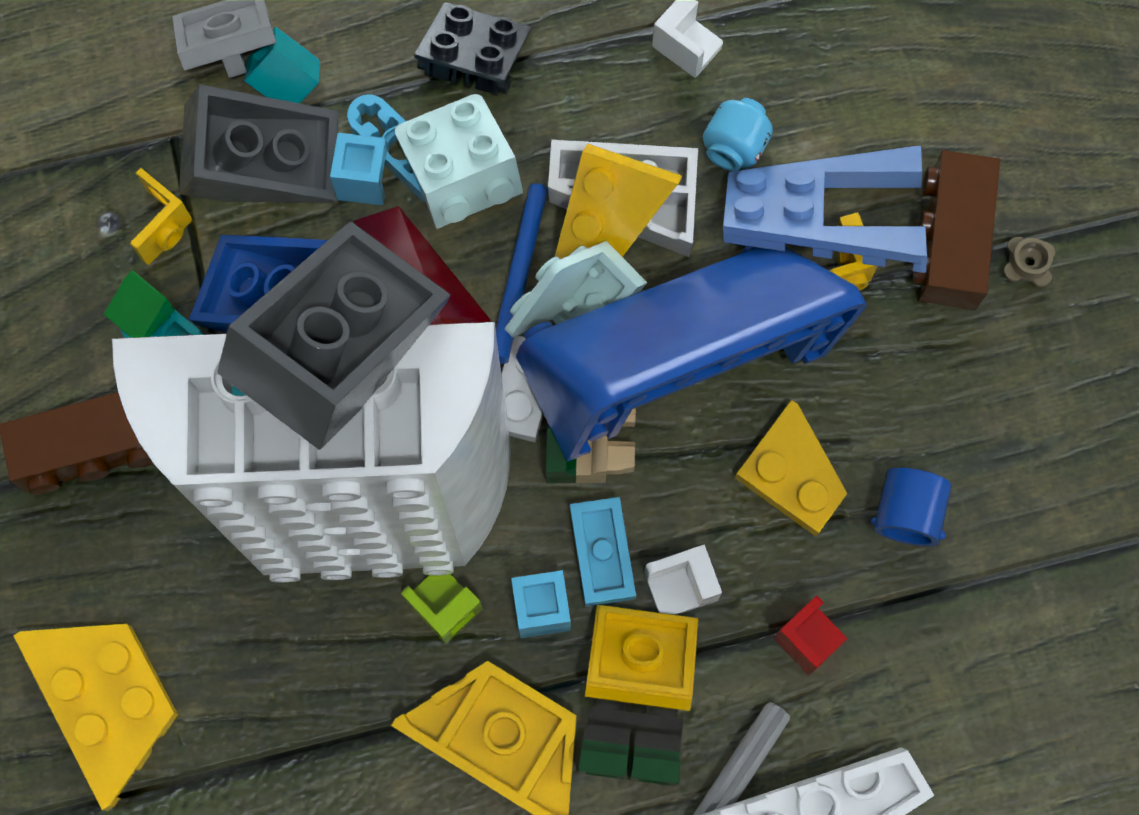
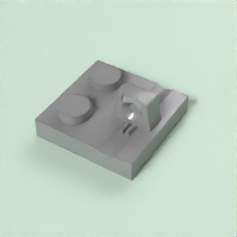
[172,0,276,78]

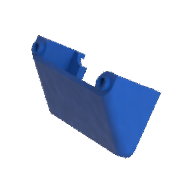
[516,246,867,462]

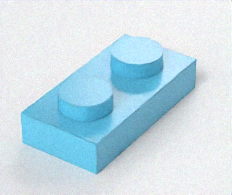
[570,497,636,607]

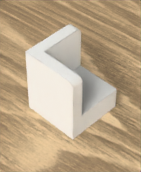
[652,0,723,78]
[644,545,722,615]

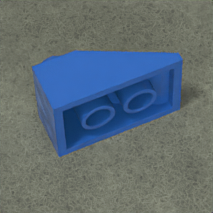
[189,235,328,333]

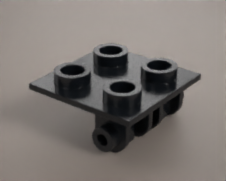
[414,2,531,96]

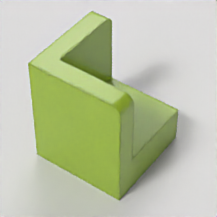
[401,574,483,644]

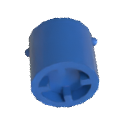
[871,468,952,547]

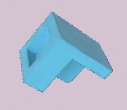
[330,133,388,205]
[511,570,571,639]

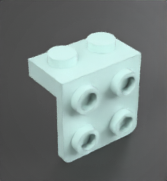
[395,94,523,229]
[505,241,647,337]

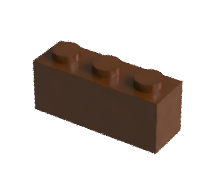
[913,150,1000,310]
[0,392,154,495]

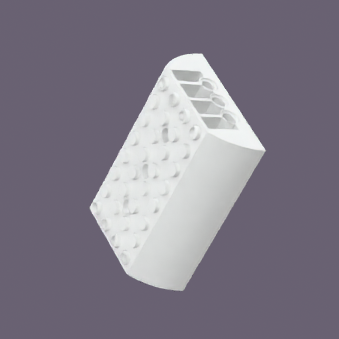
[112,322,511,583]

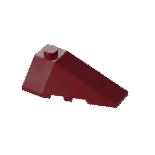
[354,206,504,367]

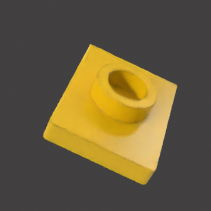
[130,168,192,266]

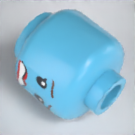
[702,98,773,171]

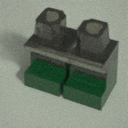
[578,698,683,786]

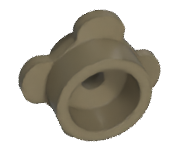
[1003,237,1055,287]

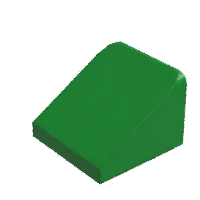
[104,270,175,338]

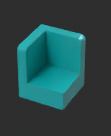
[244,27,320,103]

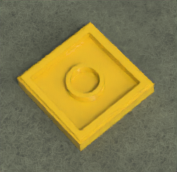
[585,604,698,711]

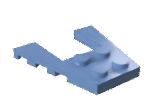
[723,146,927,273]

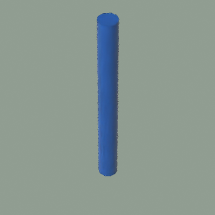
[496,184,548,364]

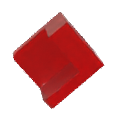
[773,595,848,676]

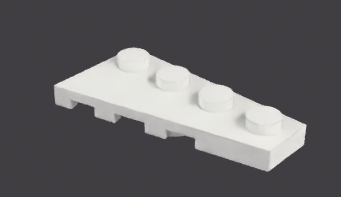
[701,747,934,815]

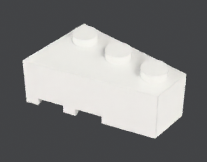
[548,140,698,257]

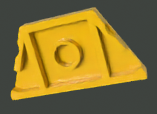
[13,624,178,811]
[391,661,576,815]

